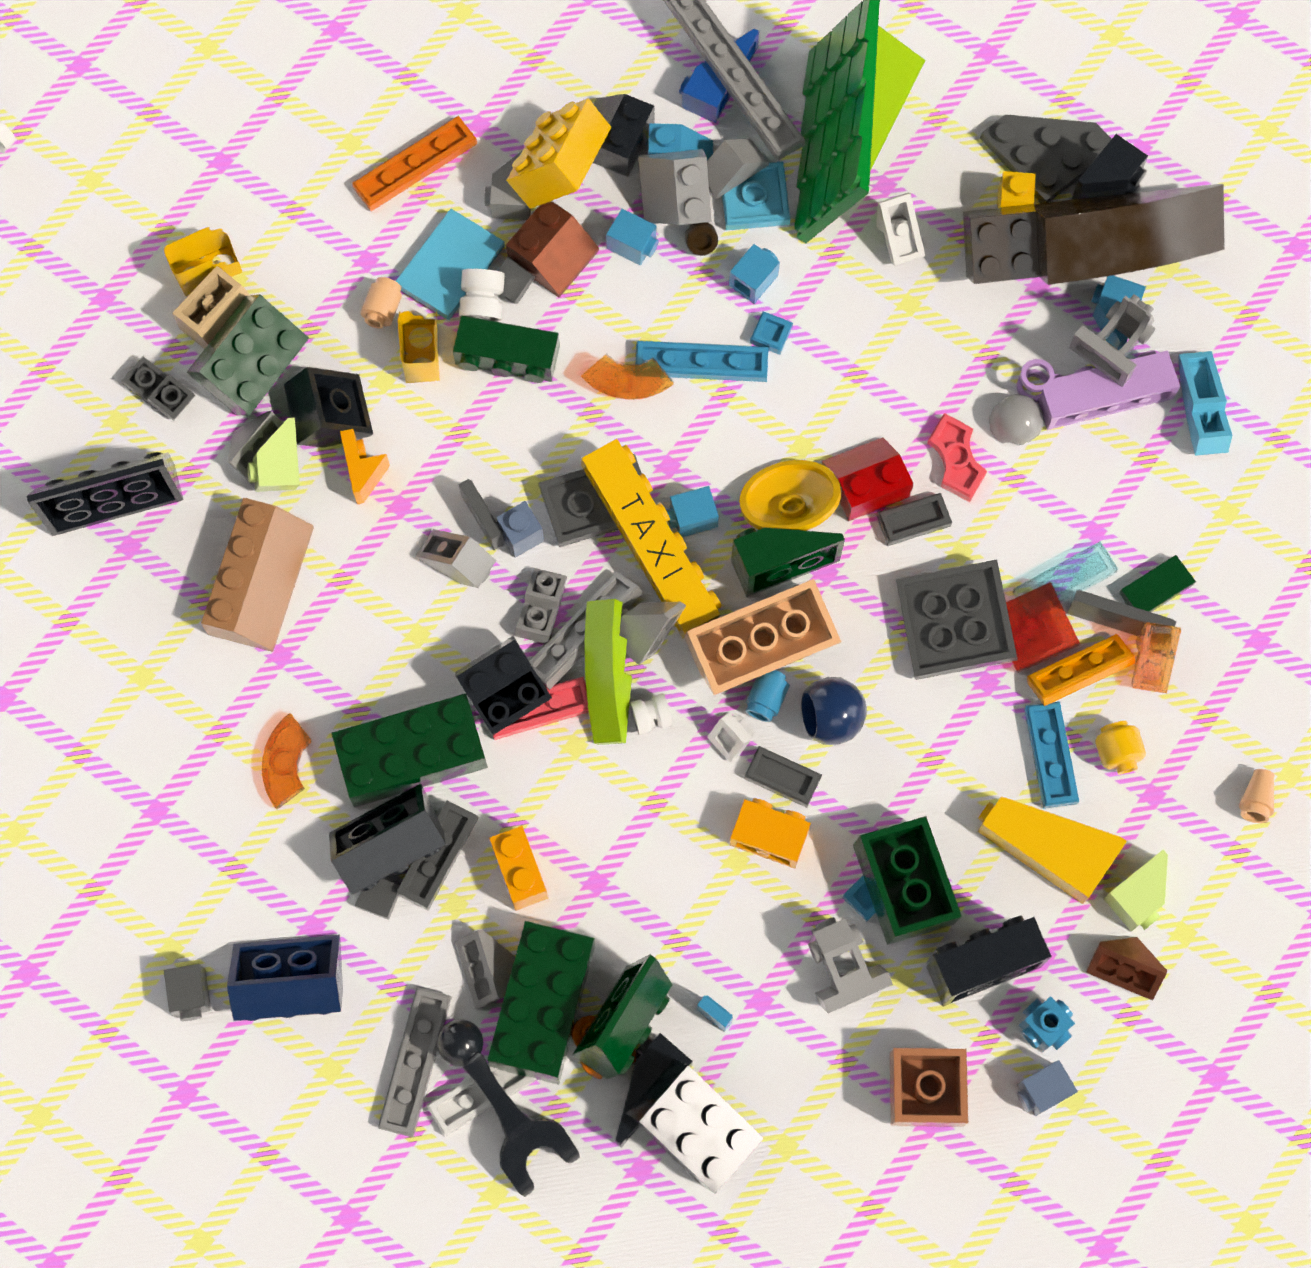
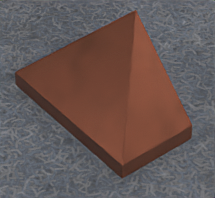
[1086,937,1167,1001]

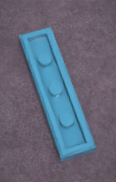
[635,341,769,382]

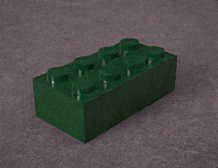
[331,693,488,807]
[487,921,595,1085]

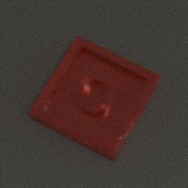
[1006,582,1080,673]

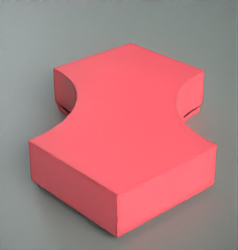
[927,413,987,502]

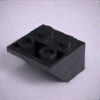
[455,636,552,735]

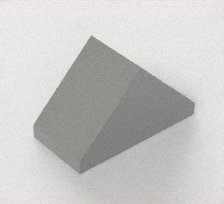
[707,138,769,199]

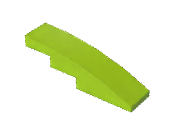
[585,599,632,745]

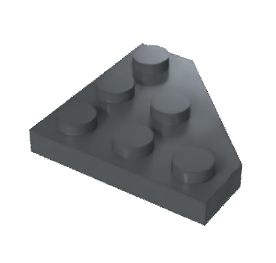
[980,114,1112,203]

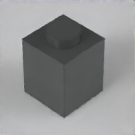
[164,964,211,1021]

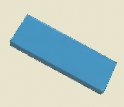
[1024,701,1080,809]

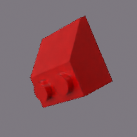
[822,437,914,522]

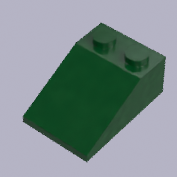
[731,528,845,597]

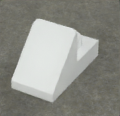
[876,192,925,266]

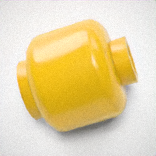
[1095,721,1146,775]

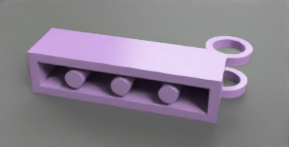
[1016,350,1180,430]

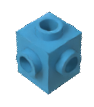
[1018,996,1076,1053]

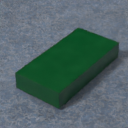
[1119,555,1196,612]

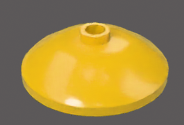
[739,460,841,531]

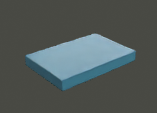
[396,209,505,320]

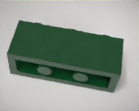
[453,315,560,383]

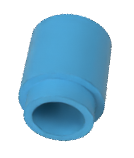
[745,670,790,722]

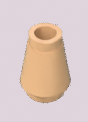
[1239,769,1275,823]

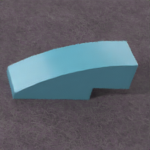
[1178,351,1233,456]

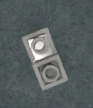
[515,568,567,644]

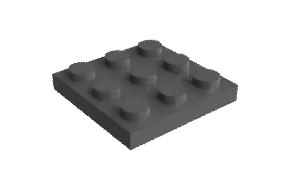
[896,559,1018,680]

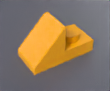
[340,429,390,505]

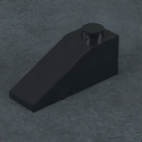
[615,1033,693,1148]

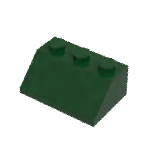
[572,954,673,1079]

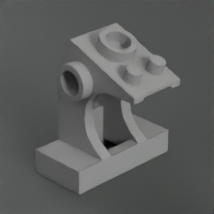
[1069,294,1156,387]
[808,917,893,1014]

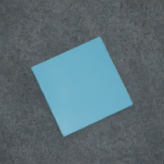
[722,162,791,231]

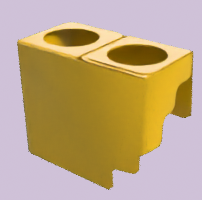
[164,227,242,297]
[398,311,440,383]

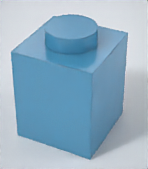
[606,209,659,266]
[729,244,780,304]
[666,486,719,538]

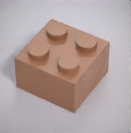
[890,1048,968,1127]

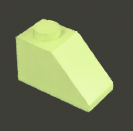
[248,418,300,492]
[1104,850,1168,932]

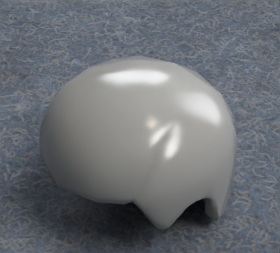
[989,394,1044,445]

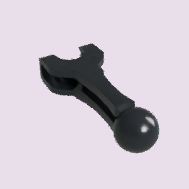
[437,1019,580,1197]

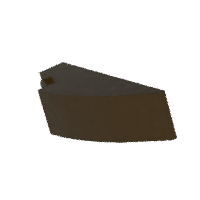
[963,184,1225,285]

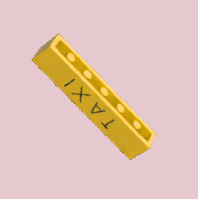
[581,438,722,639]

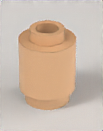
[360,277,402,329]

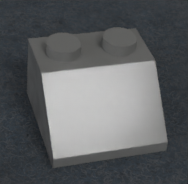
[638,149,712,225]

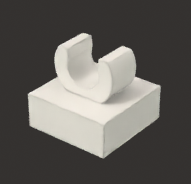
[707,712,755,762]

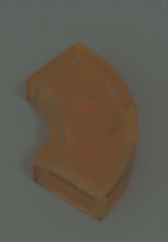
[581,353,674,399]
[262,713,312,810]

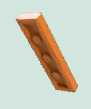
[352,115,477,212]

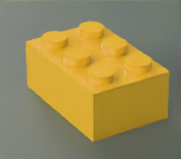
[506,98,611,209]

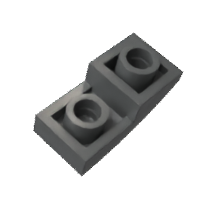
[121,356,195,421]

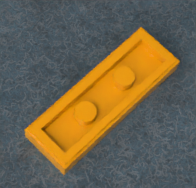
[1027,634,1135,706]

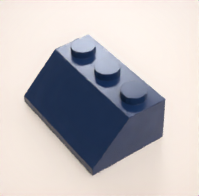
[227,935,343,1021]

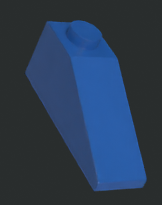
[679,29,759,123]

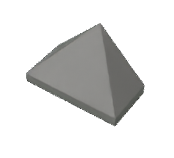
[227,411,283,484]
[455,929,515,1009]

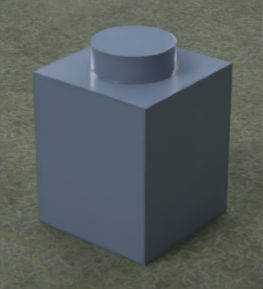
[496,501,544,558]
[1017,1060,1078,1117]

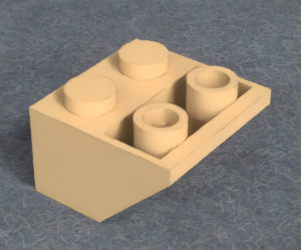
[172,266,250,349]

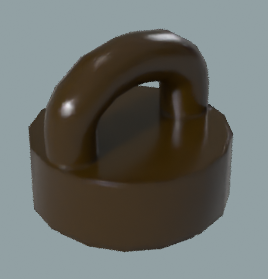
[685,222,718,256]

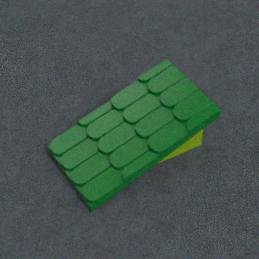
[794,0,926,243]

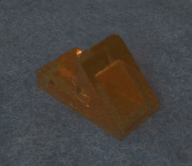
[1131,622,1181,693]

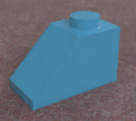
[648,123,714,161]
[1091,275,1146,350]

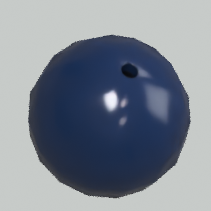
[801,677,867,745]

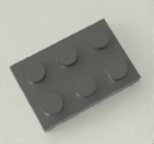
[539,454,642,548]

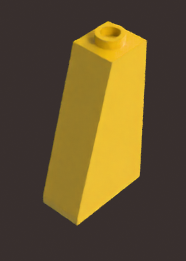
[977,796,1127,904]

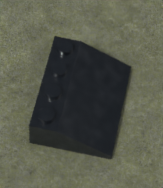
[26,452,184,536]

